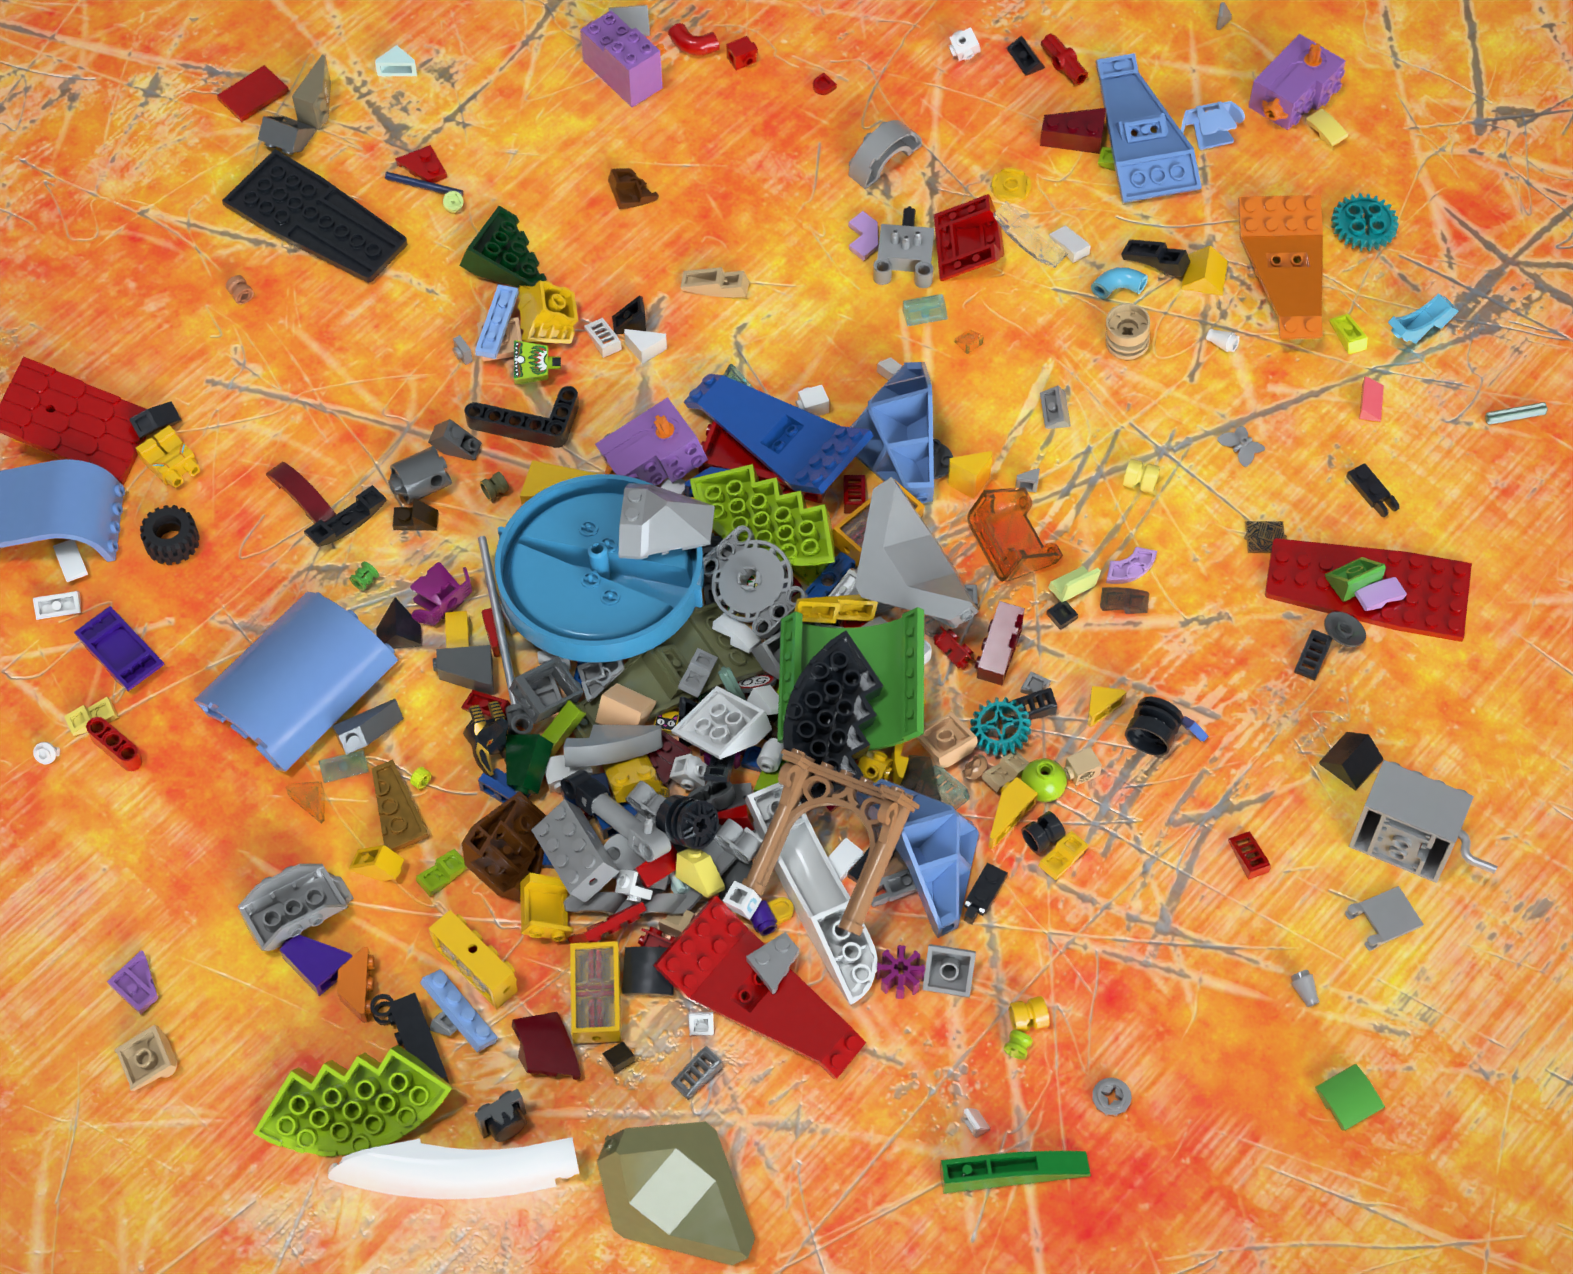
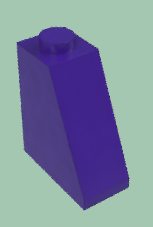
[279,935,353,996]

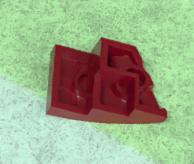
[511,1012,581,1080]

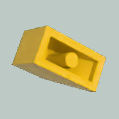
[349,845,404,881]

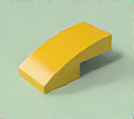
[445,611,469,648]
[1038,831,1089,880]

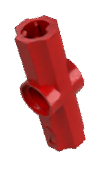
[1041,33,1088,85]

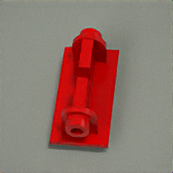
[933,626,976,670]
[638,926,677,948]

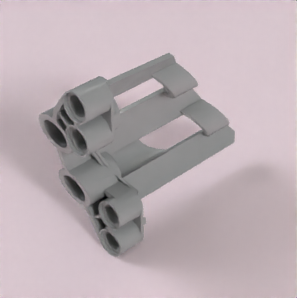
[563,781,761,916]

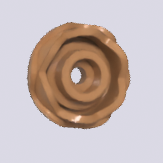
[962,754,988,779]

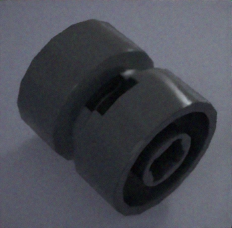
[1021,811,1065,854]

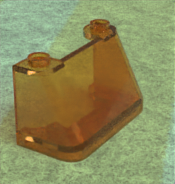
[967,487,1063,581]

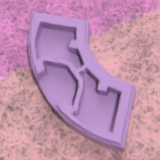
[1106,547,1157,584]

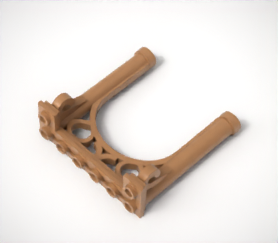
[742,748,920,936]

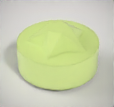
[443,191,463,213]

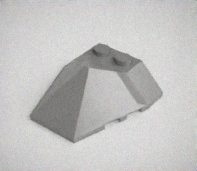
[619,483,715,559]

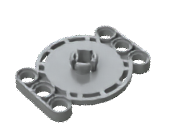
[703,525,807,639]

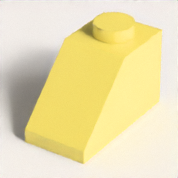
[675,848,725,898]

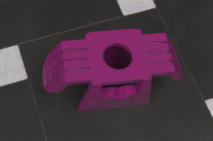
[410,562,472,626]

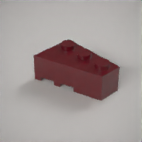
[1040,108,1106,154]

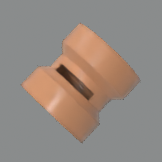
[225,275,254,304]

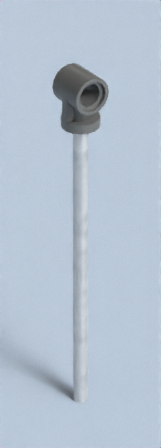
[478,536,533,735]

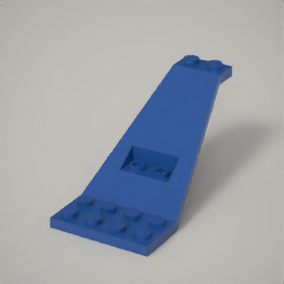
[684,374,874,494]

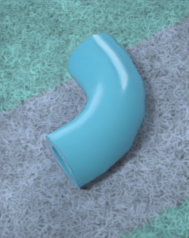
[1091,268,1148,299]

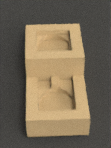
[981,750,1029,793]

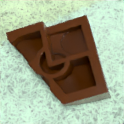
[608,168,659,209]

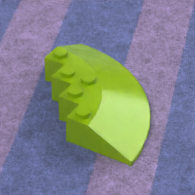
[690,464,835,566]
[253,1045,453,1156]

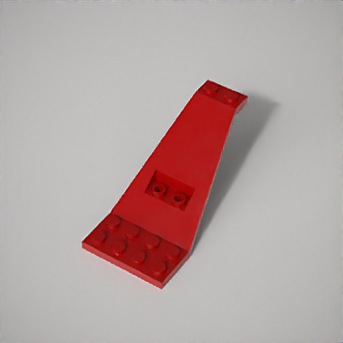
[653,896,867,1079]

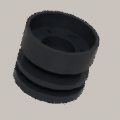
[1125,696,1184,756]
[655,795,719,849]

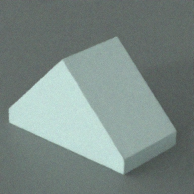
[375,45,417,76]

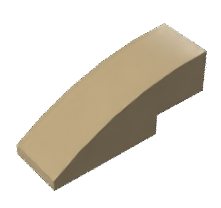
[680,267,749,298]

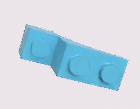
[1388,293,1459,343]

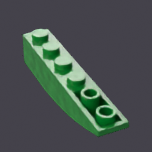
[940,1151,1091,1194]

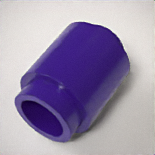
[750,900,777,936]

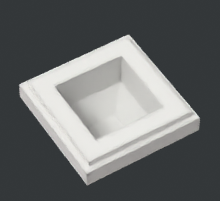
[689,1012,714,1035]

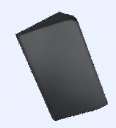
[1007,35,1045,76]

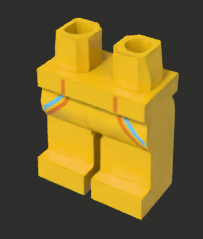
[136,425,200,488]

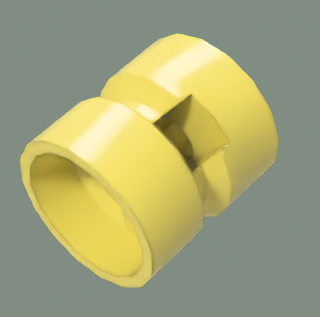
[1123,459,1160,494]

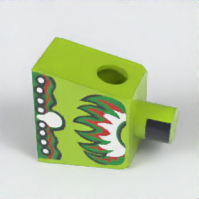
[514,340,561,385]

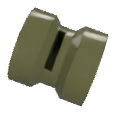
[480,471,509,501]

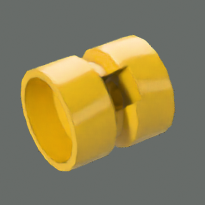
[1008,996,1050,1032]

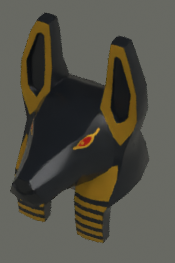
[463,701,508,777]

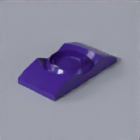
[74,606,164,691]

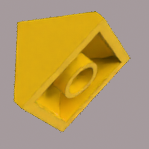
[1181,245,1228,296]
[947,451,993,499]

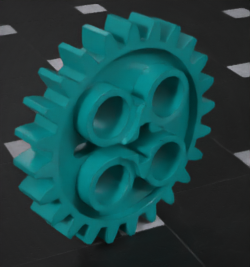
[1331,193,1399,251]

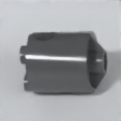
[388,446,452,504]

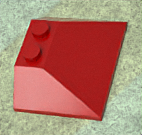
[934,194,1004,282]

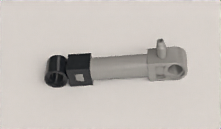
[561,769,671,862]

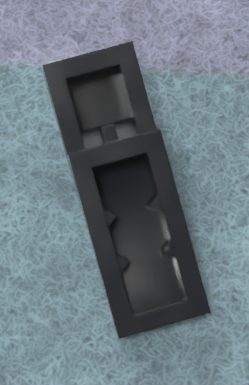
[1121,239,1190,276]

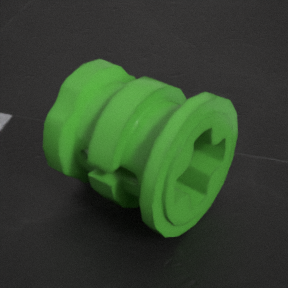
[349,561,379,591]

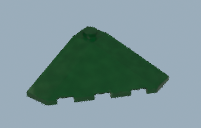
[459,206,547,288]

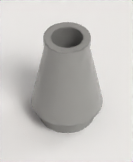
[1291,970,1320,1007]

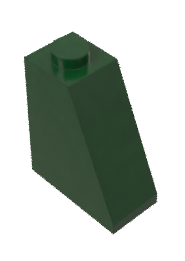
[506,734,554,797]

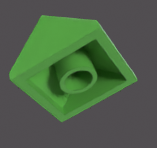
[1325,557,1386,602]

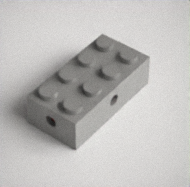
[532,799,620,903]

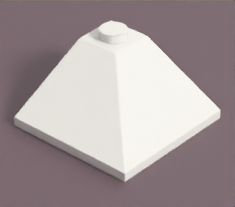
[671,686,772,759]

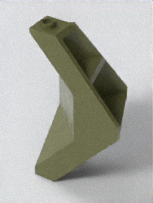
[597,1122,755,1265]

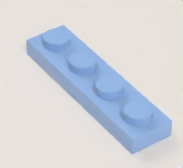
[475,284,519,359]
[420,969,498,1052]

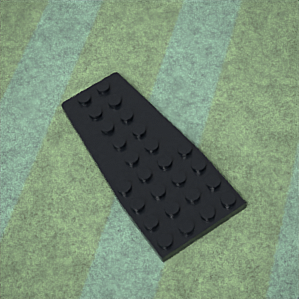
[222,149,407,283]

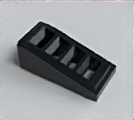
[1294,630,1332,681]
[1008,688,1057,720]

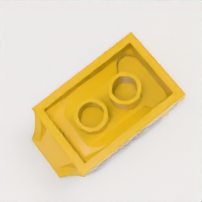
[602,754,661,803]

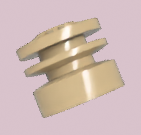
[1105,303,1150,360]

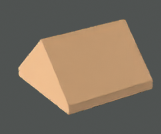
[595,683,657,725]

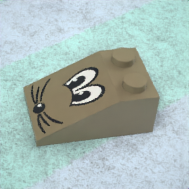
[292,55,331,130]

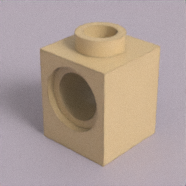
[1064,747,1102,786]

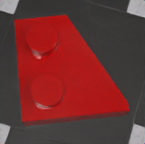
[395,145,447,183]

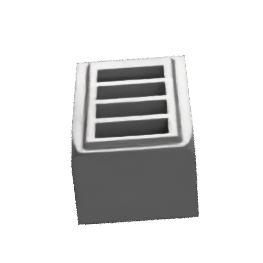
[671,1046,723,1100]

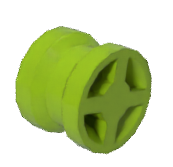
[1003,1030,1033,1060]

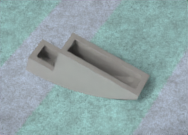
[563,725,663,767]

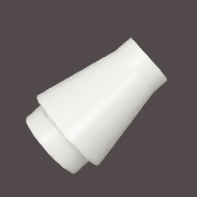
[1206,328,1239,352]

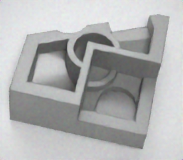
[577,659,625,702]

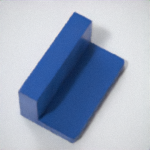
[478,768,531,803]

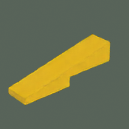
[794,594,878,623]

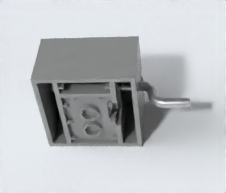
[1349,760,1498,883]

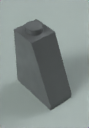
[433,645,494,695]

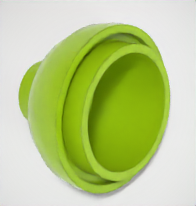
[1021,758,1067,802]

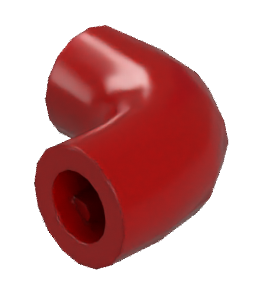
[668,23,720,56]

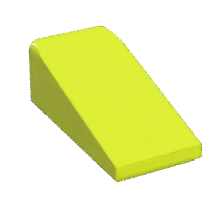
[1329,314,1368,354]

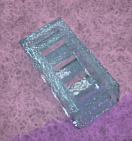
[921,765,970,810]

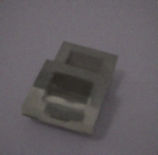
[1100,587,1150,614]

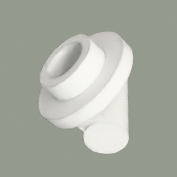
[33,742,60,764]

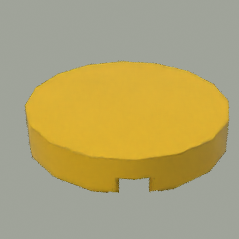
[991,168,1031,204]

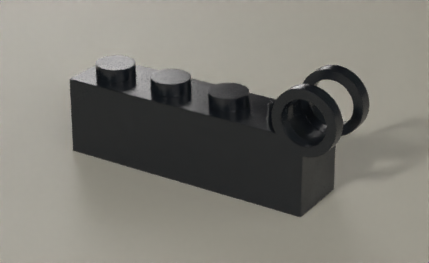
[370,993,450,1085]

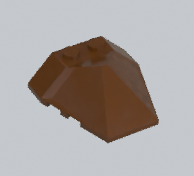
[462,791,546,902]

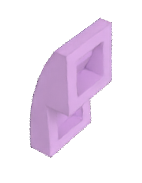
[1354,577,1407,611]

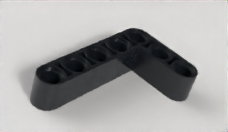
[464,386,579,448]

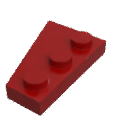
[567,902,647,944]

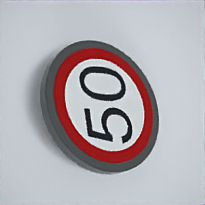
[738,674,777,696]

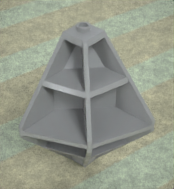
[855,477,979,629]

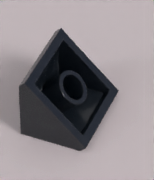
[1319,732,1384,791]

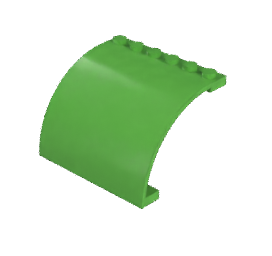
[777,607,924,751]

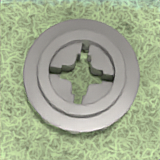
[1092,1078,1131,1116]

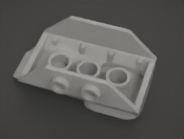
[238,864,353,951]

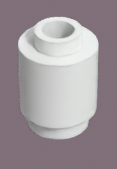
[757,738,783,773]

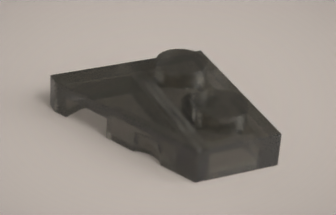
[900,755,942,801]

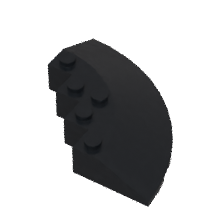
[783,630,883,804]

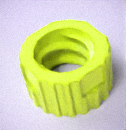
[410,767,432,790]

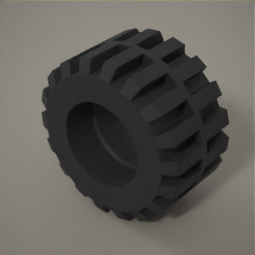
[140,505,200,565]

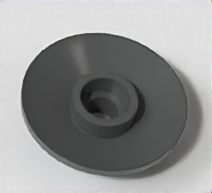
[1324,612,1366,647]

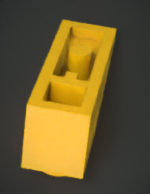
[989,777,1038,849]

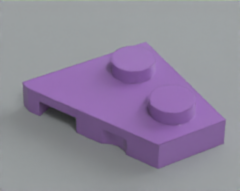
[107,950,158,1015]

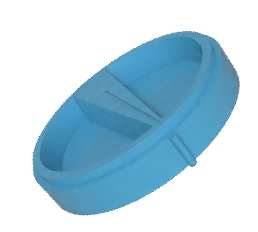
[495,474,704,662]

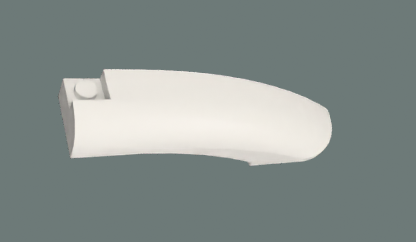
[745,782,877,1005]
[327,1137,579,1199]

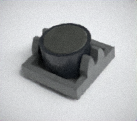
[474,1089,527,1142]

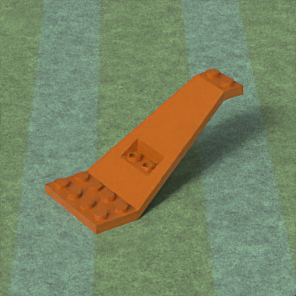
[1238,195,1323,339]

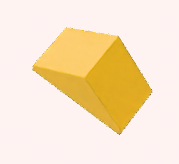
[1087,686,1127,727]

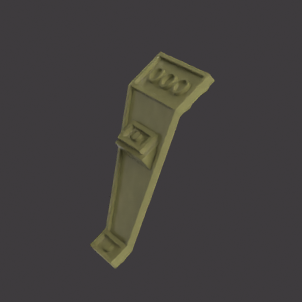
[561,603,765,738]

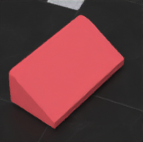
[1359,377,1384,422]

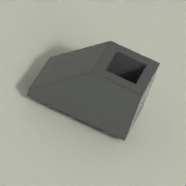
[428,419,482,461]

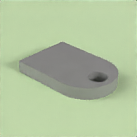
[604,834,675,891]

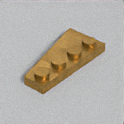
[372,759,429,852]

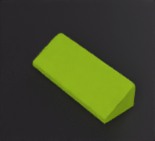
[541,700,586,757]

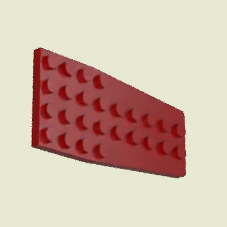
[1265,538,1472,642]

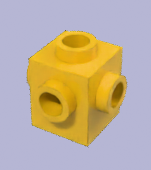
[858,751,893,784]

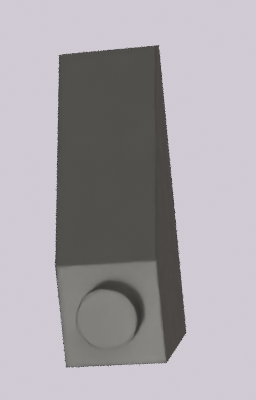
[332,699,404,755]

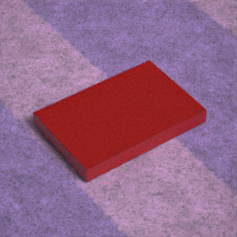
[217,65,289,122]

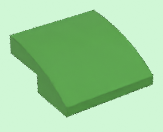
[1315,1064,1385,1130]

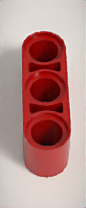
[86,717,142,772]

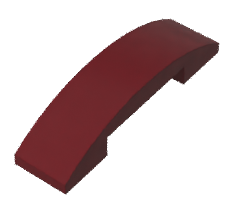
[266,461,336,524]

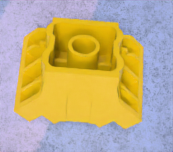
[517,280,578,344]

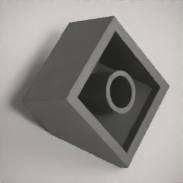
[258,115,317,155]

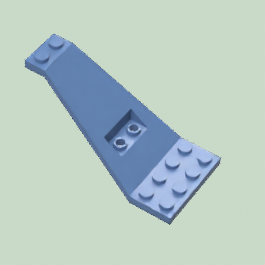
[1095,53,1202,203]

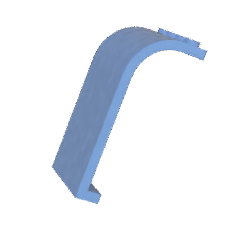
[0,460,125,562]

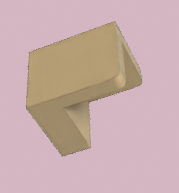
[659,910,695,937]

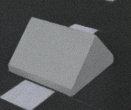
[608,4,650,37]
[922,944,976,997]

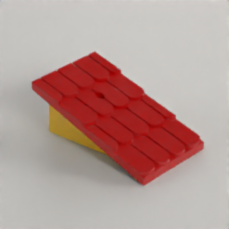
[0,356,146,486]

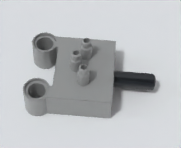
[873,206,934,288]

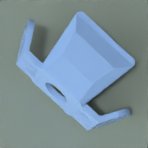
[1181,101,1245,150]

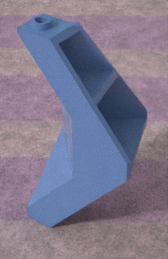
[850,362,934,503]
[856,779,979,938]

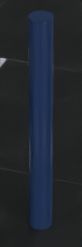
[385,172,463,196]

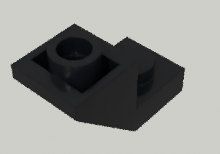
[129,401,182,438]

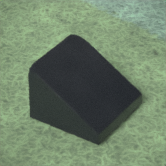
[602,1042,635,1074]

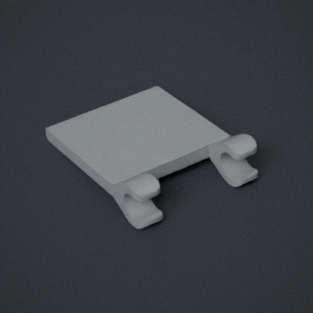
[1345,886,1424,951]

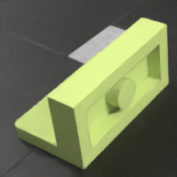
[1048,566,1101,602]

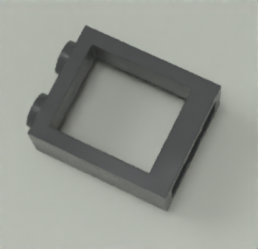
[509,657,583,724]

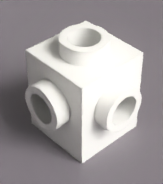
[949,27,981,61]
[669,754,708,790]

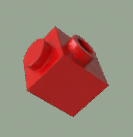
[726,36,758,70]

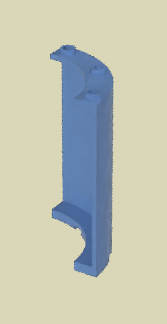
[194,591,398,772]

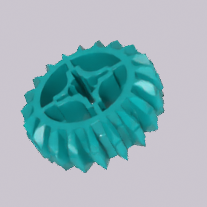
[970,697,1032,757]

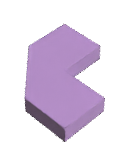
[849,211,878,261]

